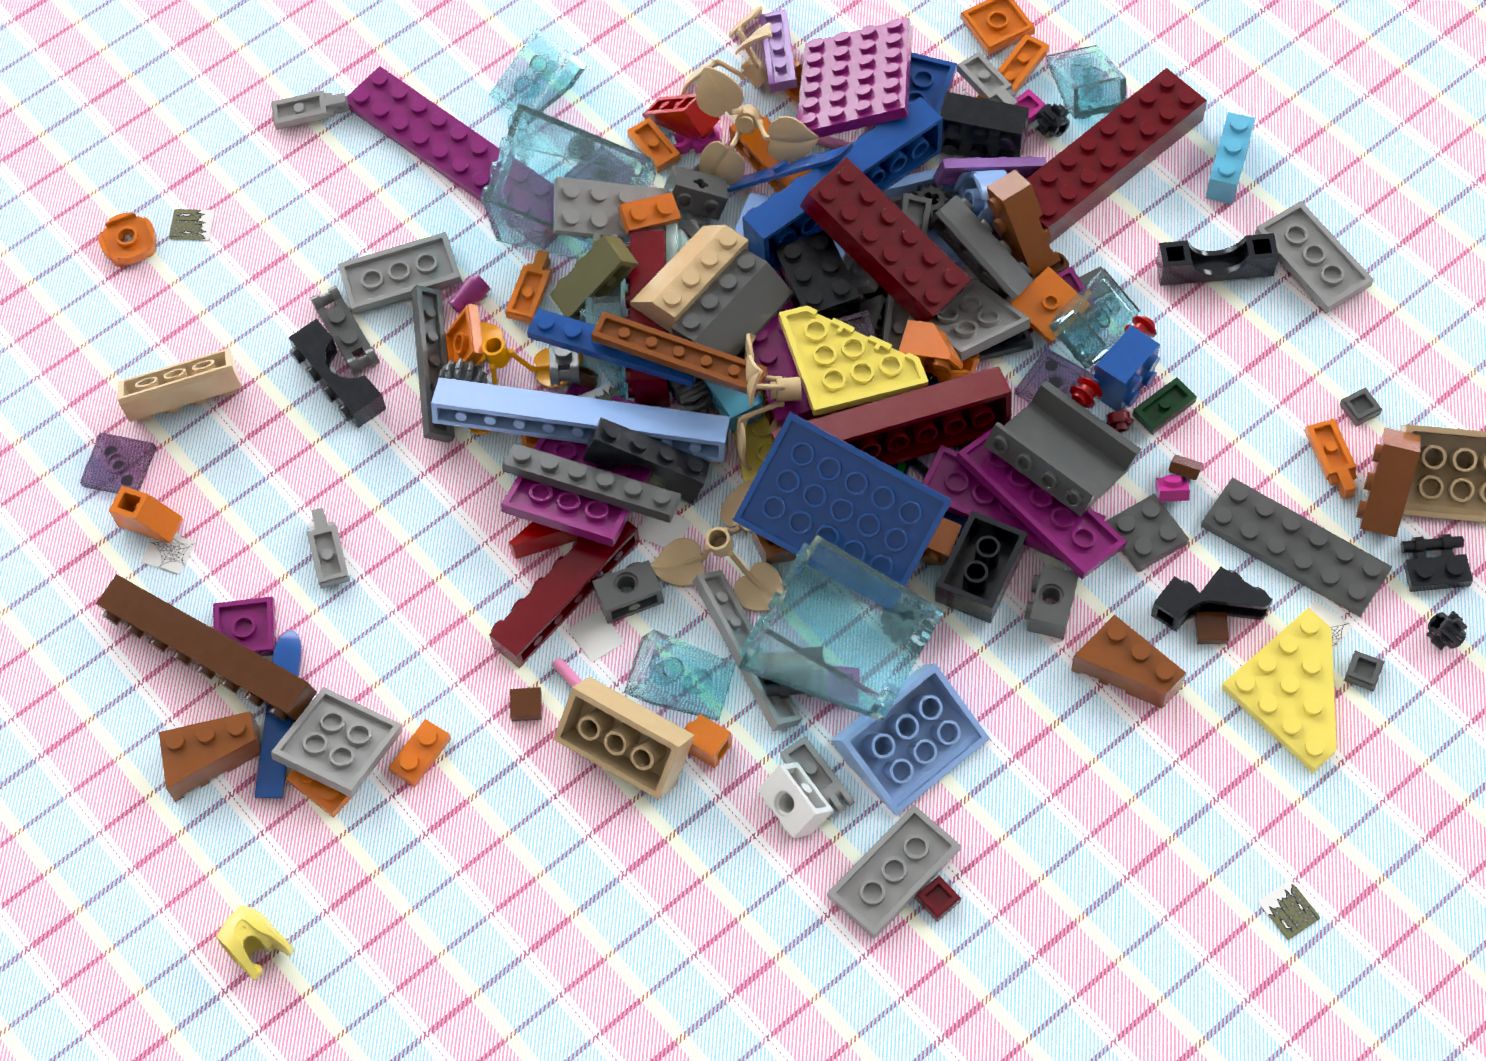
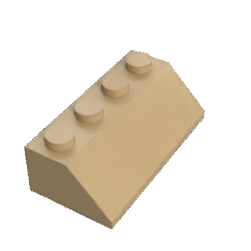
[630,224,748,334]
[118,348,242,422]

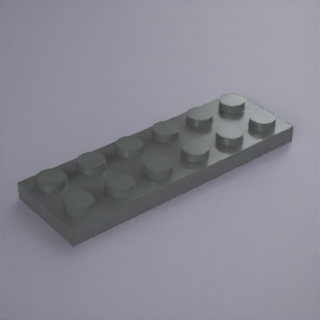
[1201,477,1392,618]

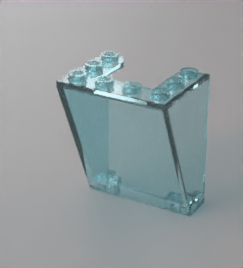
[481,103,656,260]
[738,535,946,721]

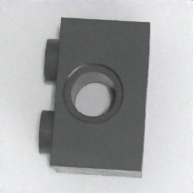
[592,560,664,624]
[1024,565,1078,640]

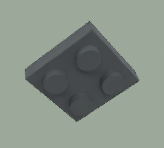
[1106,493,1189,572]

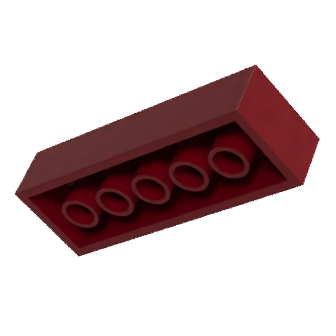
[800,157,972,322]
[625,230,670,408]

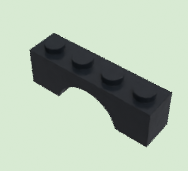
[1156,233,1279,286]
[288,318,386,428]
[583,417,710,504]

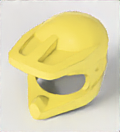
[216,906,294,981]

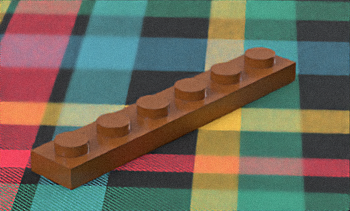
[591,311,768,397]

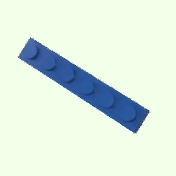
[527,308,697,387]

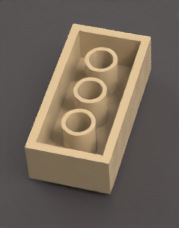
[553,676,695,800]

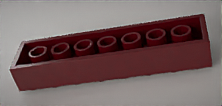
[1026,68,1207,244]
[771,366,1012,465]

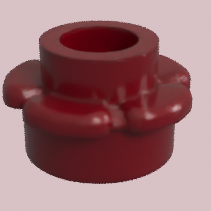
[1106,410,1134,433]

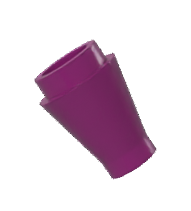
[448,273,491,314]

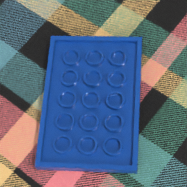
[733,412,952,608]

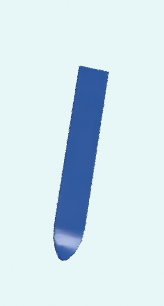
[727,141,856,193]
[254,630,302,799]

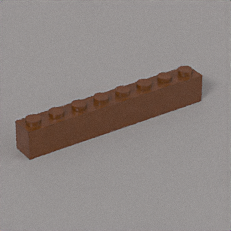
[96,574,317,722]

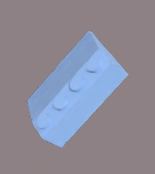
[830,664,990,816]

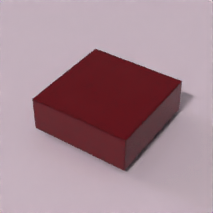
[915,875,961,922]

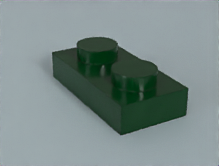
[1132,377,1197,435]

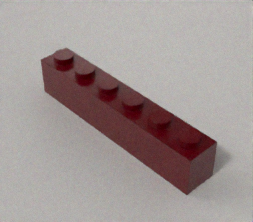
[489,521,640,668]

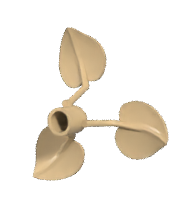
[681,5,772,95]
[696,66,819,185]
[736,333,802,470]
[651,478,784,612]

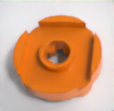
[99,212,157,267]

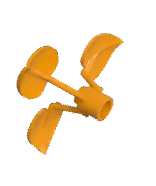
[469,322,583,434]

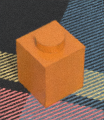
[684,714,732,768]

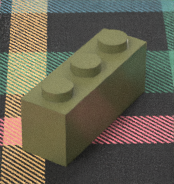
[549,235,638,322]

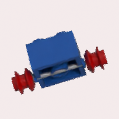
[1070,316,1160,411]

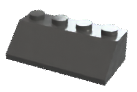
[929,194,1034,303]
[671,249,794,357]

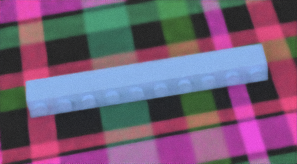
[431,377,730,463]

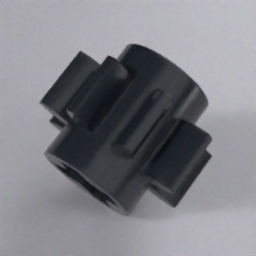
[1036,103,1070,138]
[1426,611,1468,650]

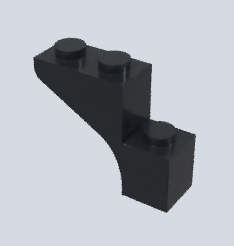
[1151,566,1273,632]

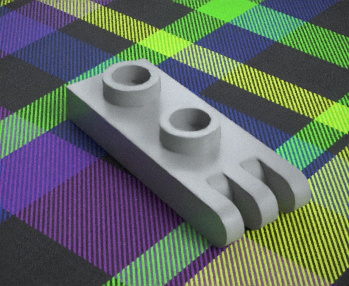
[780,736,855,820]

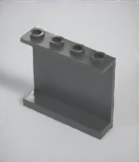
[984,380,1142,517]

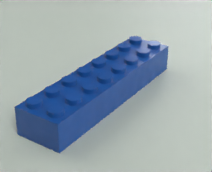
[742,97,943,268]

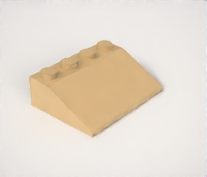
[1400,424,1486,522]

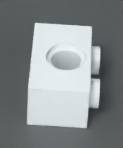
[757,762,834,838]

